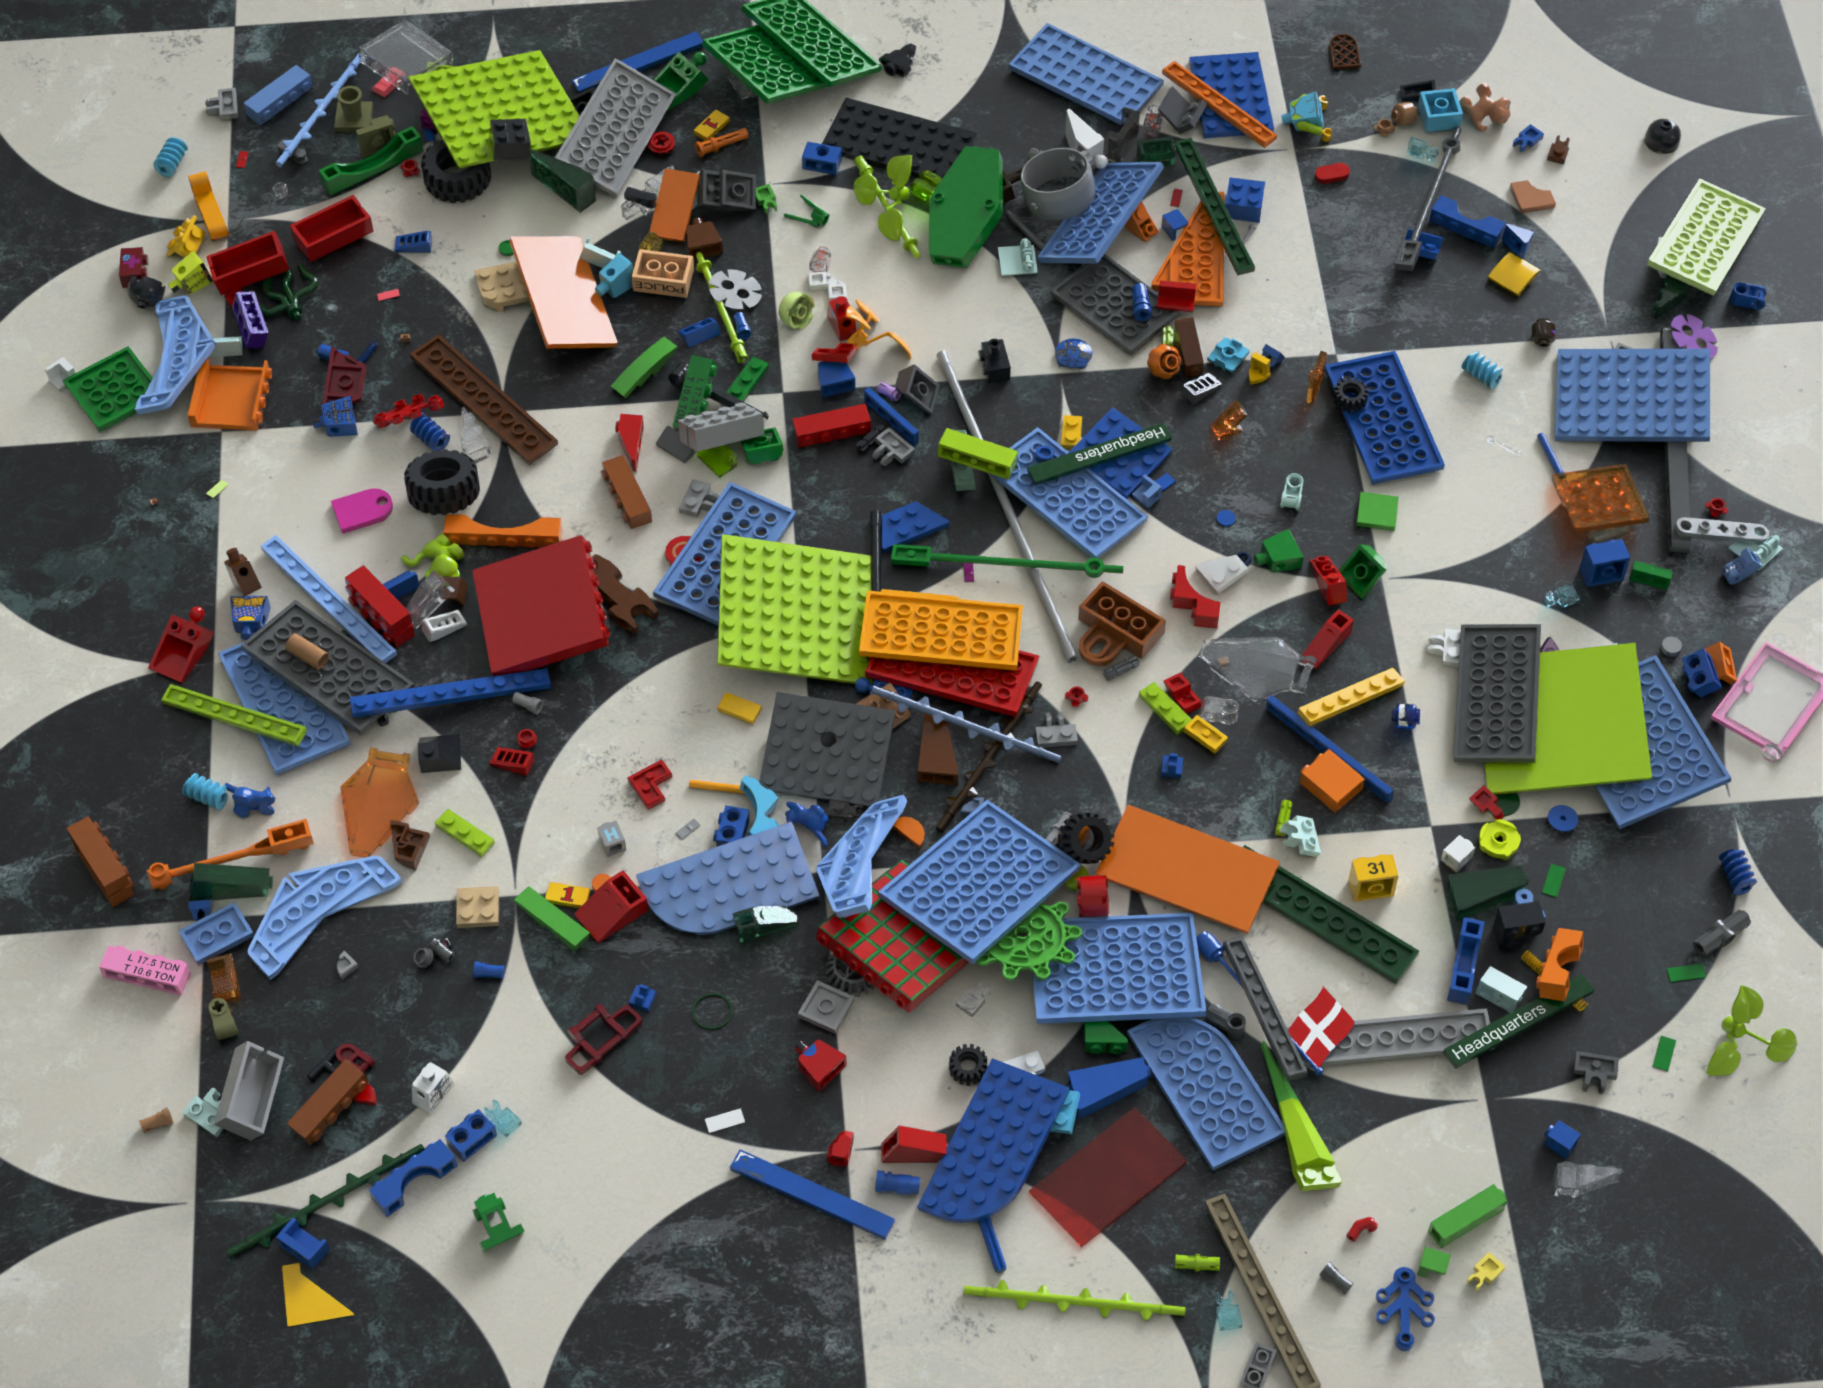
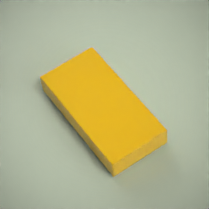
[717,692,762,724]

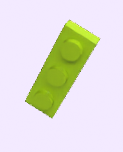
[1139,682,1192,735]
[435,809,495,857]

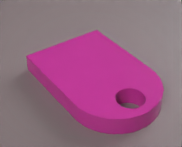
[331,488,393,534]

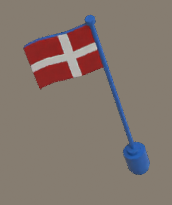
[1196,931,1355,1076]

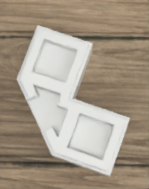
[808,272,847,301]

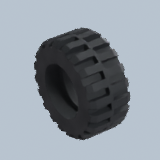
[421,140,491,203]
[404,449,480,515]

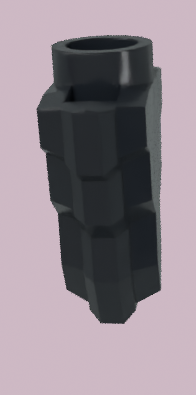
[879,43,916,77]

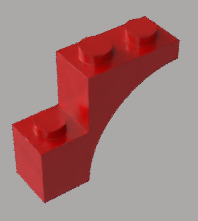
[1170,565,1221,629]

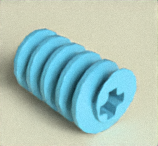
[153,137,188,177]
[1461,351,1503,389]
[182,773,228,810]

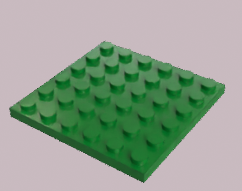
[702,25,828,104]

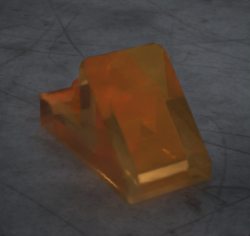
[1210,400,1248,440]

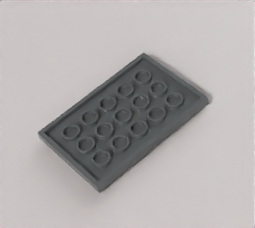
[1050,254,1181,355]

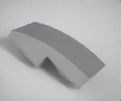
[1240,1342,1277,1388]

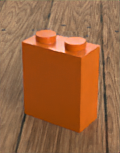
[1300,749,1365,813]

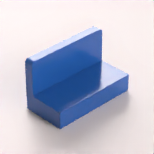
[383,570,420,599]

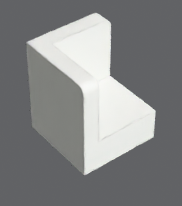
[45,357,75,391]

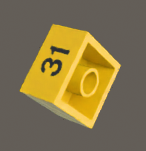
[1348,854,1399,902]

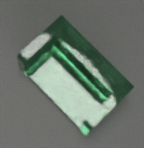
[1137,137,1176,166]

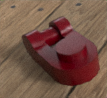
[336,1043,375,1074]

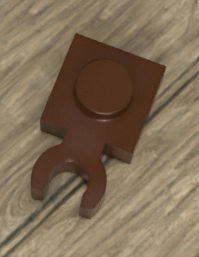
[1547,135,1570,164]

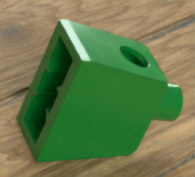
[1254,529,1304,573]

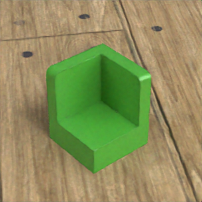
[1417,1247,1451,1278]

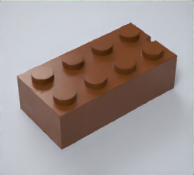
[66,816,134,907]

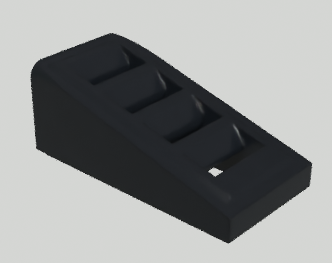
[1400,80,1437,101]

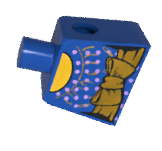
[230,596,271,640]

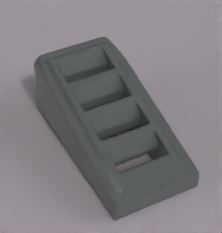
[1182,373,1222,405]

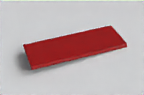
[236,151,249,168]
[1170,189,1183,207]

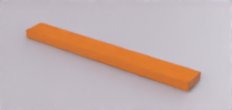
[1162,61,1277,148]

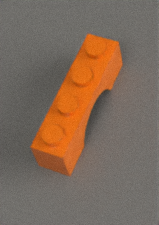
[1536,928,1584,1001]

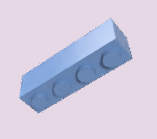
[244,65,313,125]

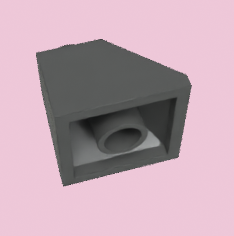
[895,364,940,415]

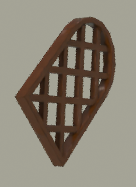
[1329,34,1361,69]

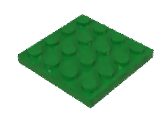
[63,346,153,432]

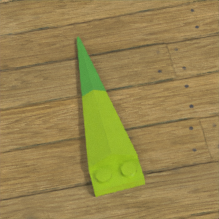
[1261,1041,1342,1191]

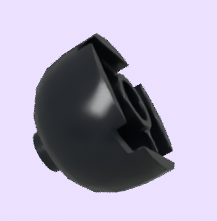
[1645,118,1681,154]
[127,276,166,309]

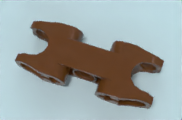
[591,554,659,634]

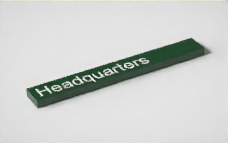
[1027,423,1172,485]
[1443,974,1594,1069]

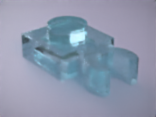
[484,1100,522,1138]
[1216,1290,1243,1331]

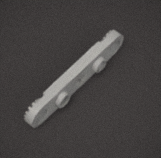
[1674,517,1769,544]

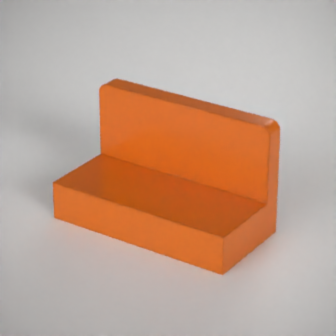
[1705,641,1737,685]

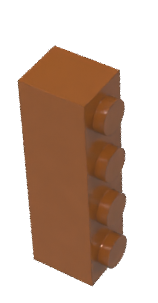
[601,455,652,529]
[287,1059,369,1146]

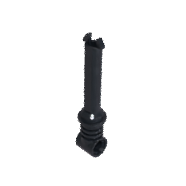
[668,363,769,420]

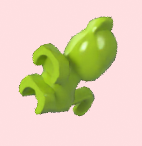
[401,534,464,581]

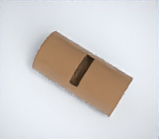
[285,633,329,670]

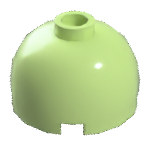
[779,292,815,329]

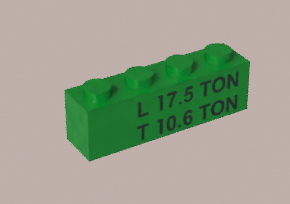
[672,355,717,431]

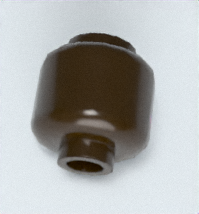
[1532,318,1556,347]

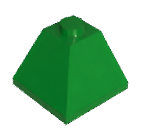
[1338,544,1387,599]

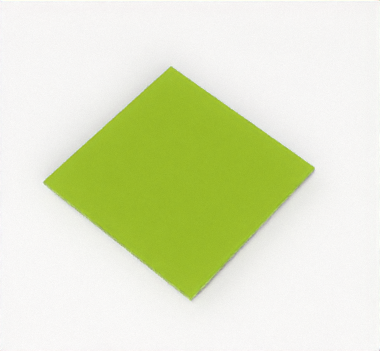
[408,50,580,168]
[717,534,873,684]
[1485,643,1652,795]

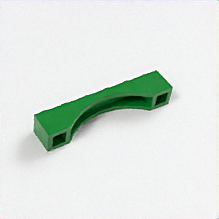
[319,126,424,196]

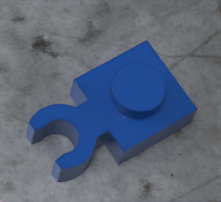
[1513,124,1544,152]

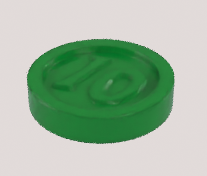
[499,240,513,256]

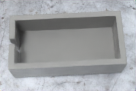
[678,403,764,452]
[214,1041,284,1141]

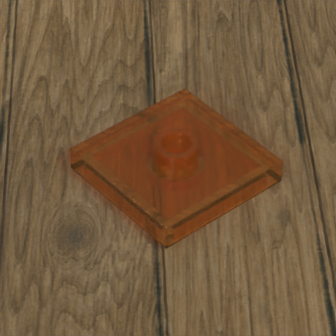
[1306,351,1327,403]

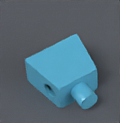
[594,253,633,298]

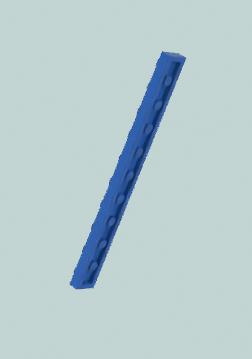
[349,668,551,718]

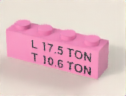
[99,946,191,995]

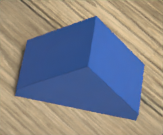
[1502,224,1534,258]

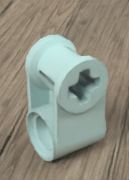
[1280,473,1303,511]

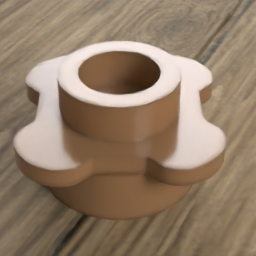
[1374,119,1395,137]

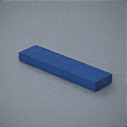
[864,387,919,446]

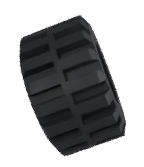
[1058,812,1115,864]

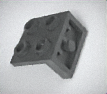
[1158,87,1207,135]

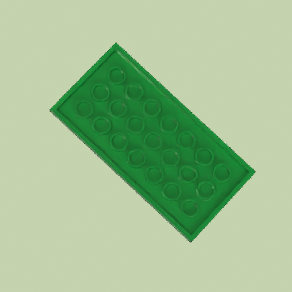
[741,0,882,88]

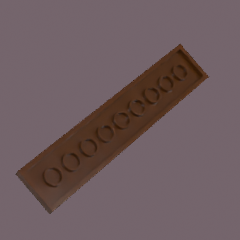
[410,334,558,465]

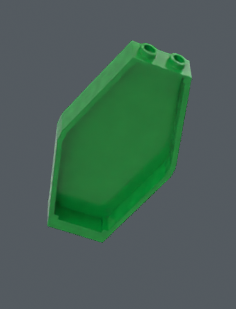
[929,146,1003,268]

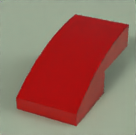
[1163,673,1202,714]

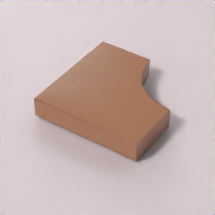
[1510,180,1556,213]

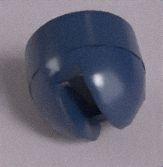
[1236,551,1251,567]

